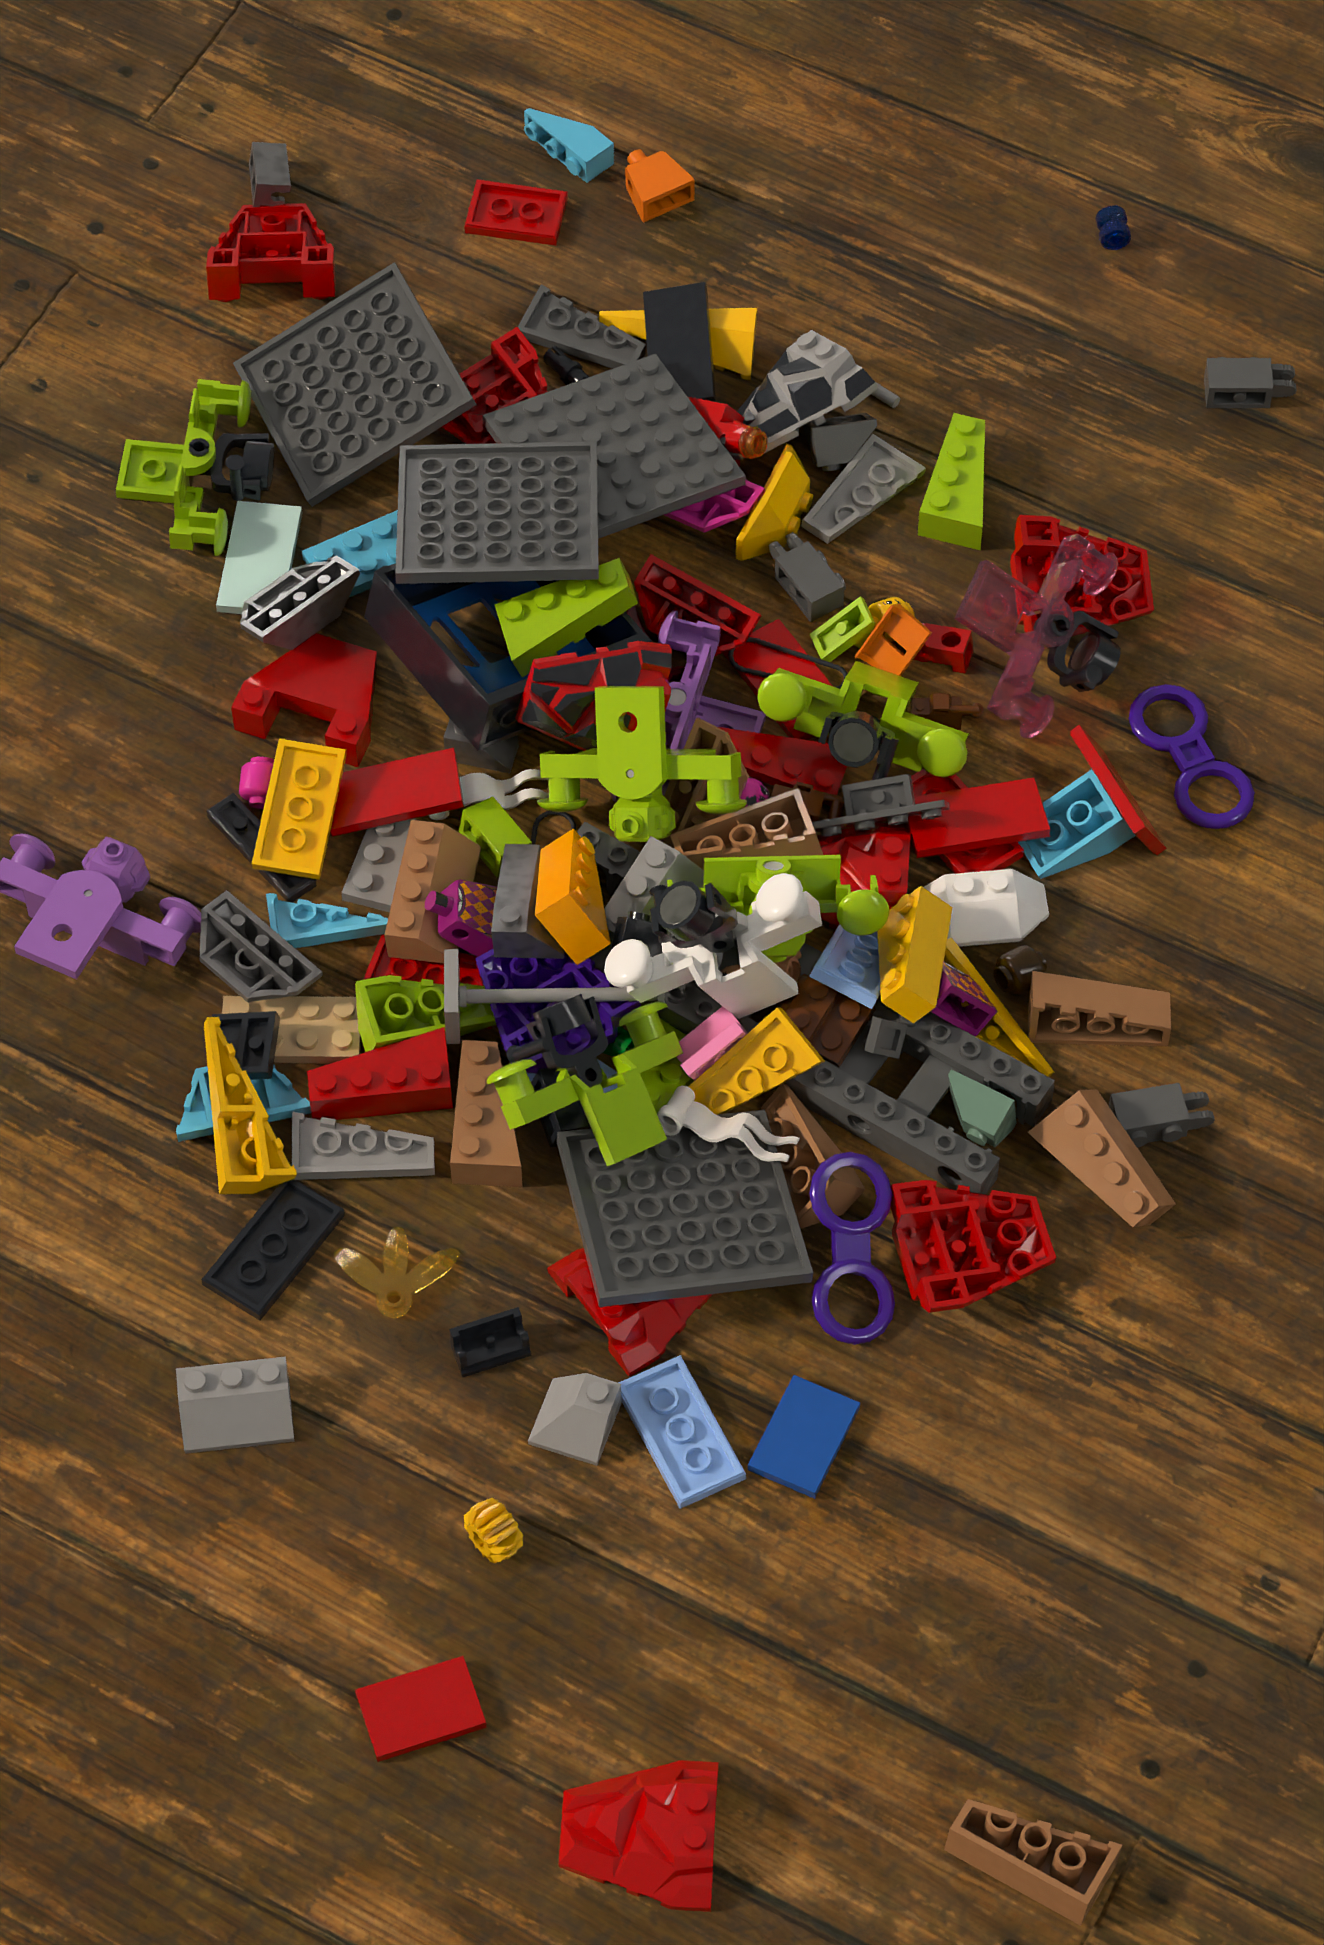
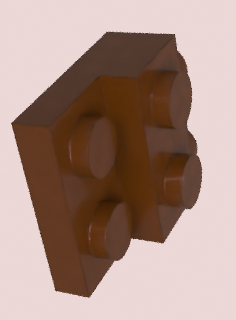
[781,969,876,1068]

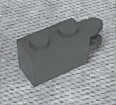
[1204,357,1297,408]
[768,532,846,622]
[1109,1083,1215,1147]

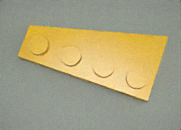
[688,1007,825,1115]

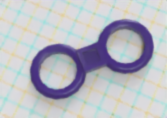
[1128,684,1255,829]
[809,1152,895,1345]

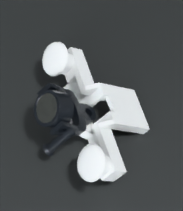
[604,873,822,1019]

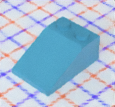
[1018,769,1135,879]

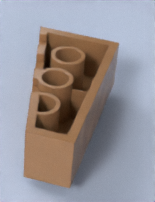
[944,1799,1123,1926]

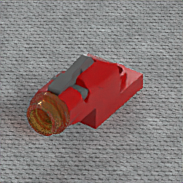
[687,396,768,460]

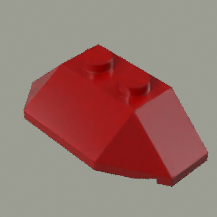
[634,554,761,656]

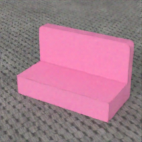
[677,1006,748,1080]

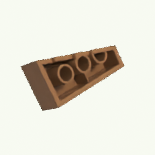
[670,788,823,871]
[1028,971,1171,1046]
[450,1040,523,1187]
[1028,1089,1176,1227]

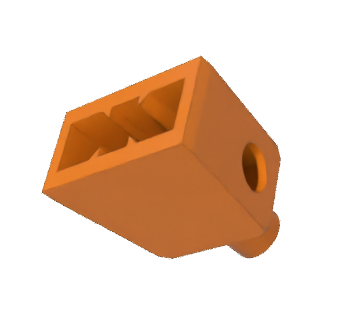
[625,149,695,223]

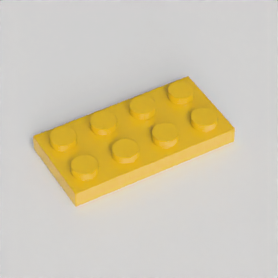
[252,739,347,880]

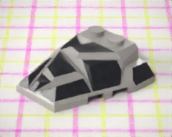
[737,330,878,454]

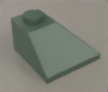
[948,1069,1017,1147]

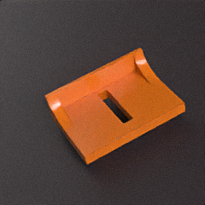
[854,603,932,676]

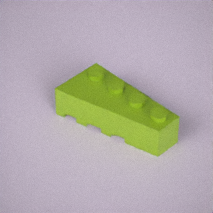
[918,413,985,550]
[495,558,638,678]

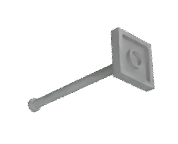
[444,949,665,1044]

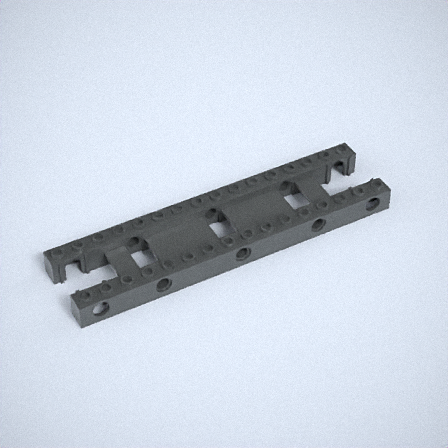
[577,822,1055,1194]

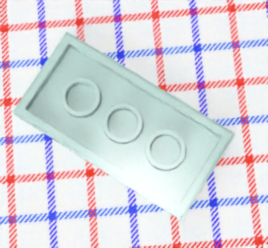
[216,501,302,614]

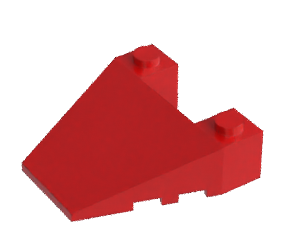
[206,203,336,302]
[231,633,377,767]

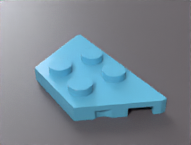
[176,1065,311,1142]

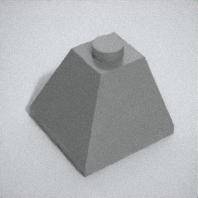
[528,1373,622,1466]

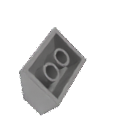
[605,836,704,941]
[176,1357,295,1454]

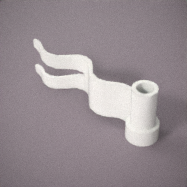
[429,769,549,820]
[657,1086,800,1162]

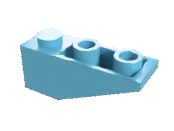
[524,108,614,183]

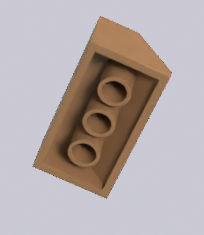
[384,820,481,963]

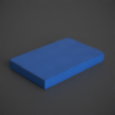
[748,1375,860,1499]

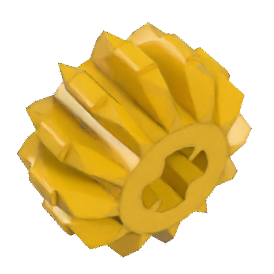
[464,1498,523,1564]

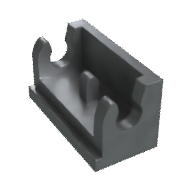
[249,142,291,207]

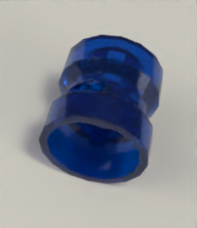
[1095,205,1131,250]

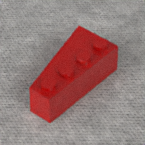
[307,1027,453,1120]

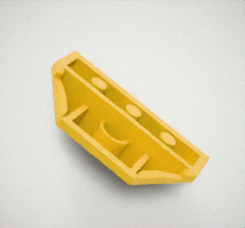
[736,444,813,561]

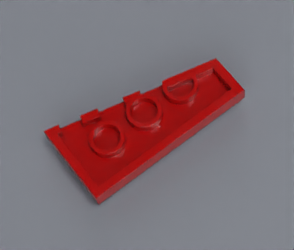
[718,727,847,806]

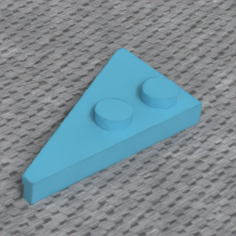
[266,893,388,948]

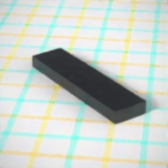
[206,793,317,903]

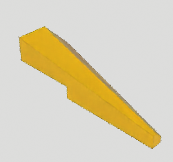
[599,308,757,380]
[944,938,1054,1077]
[204,1017,297,1194]

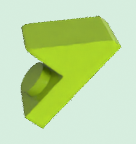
[810,596,875,662]

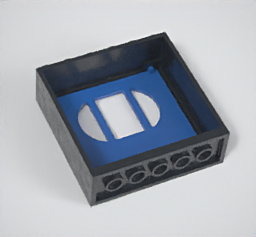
[364,563,651,751]

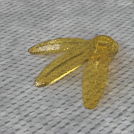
[334,1227,460,1318]

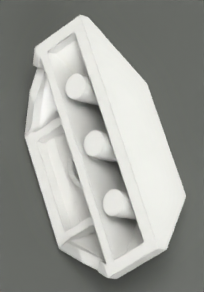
[924,869,1049,947]

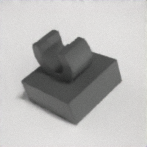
[863,1016,908,1059]

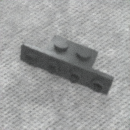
[812,774,950,837]

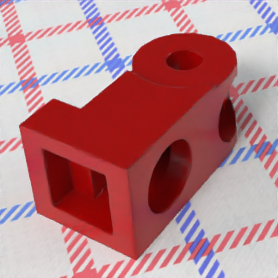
[906,623,974,674]

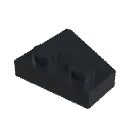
[212,1011,280,1080]

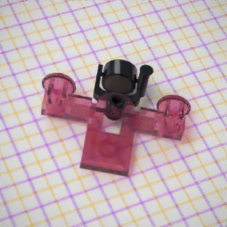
[954,534,1121,739]

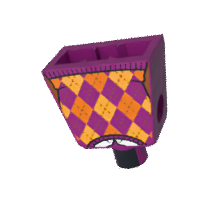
[425,879,497,957]
[930,962,998,1037]

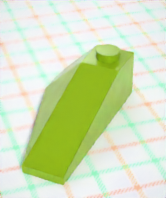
[355,975,496,1052]

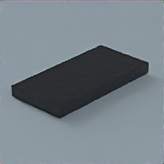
[643,282,716,401]
[201,1179,345,1321]

